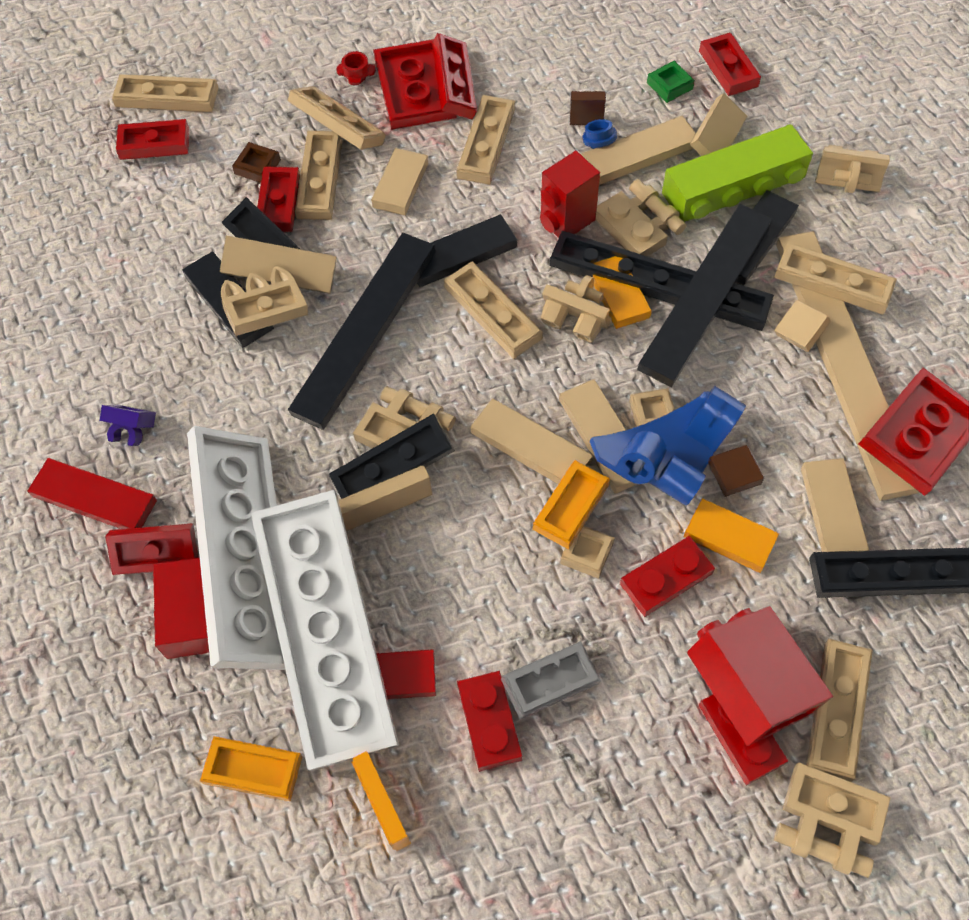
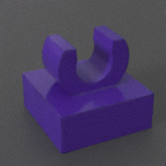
[99,405,156,446]

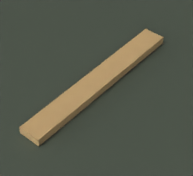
[776,231,919,501]

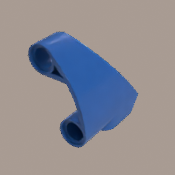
[590,386,746,506]

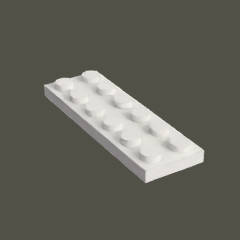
[187,426,286,670]
[251,490,399,771]

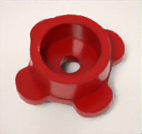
[336,51,376,86]

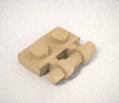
[596,179,687,256]
[353,386,456,468]
[774,762,891,878]

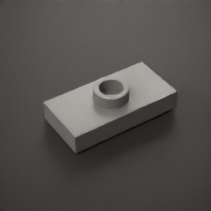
[501,641,601,720]

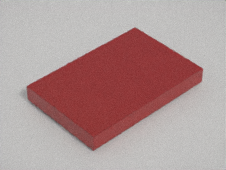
[373,39,457,130]
[858,367,969,496]

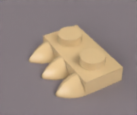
[221,266,308,336]

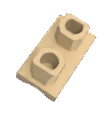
[815,145,890,193]
[541,275,612,343]

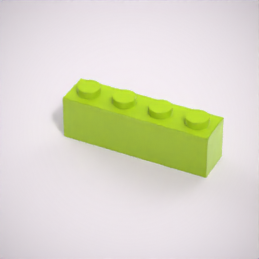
[662,124,813,222]

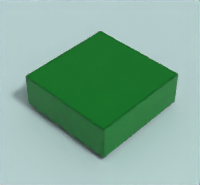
[647,60,695,103]

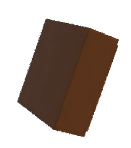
[569,91,606,125]
[232,142,281,183]
[708,445,764,497]

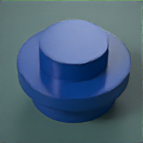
[582,119,617,149]

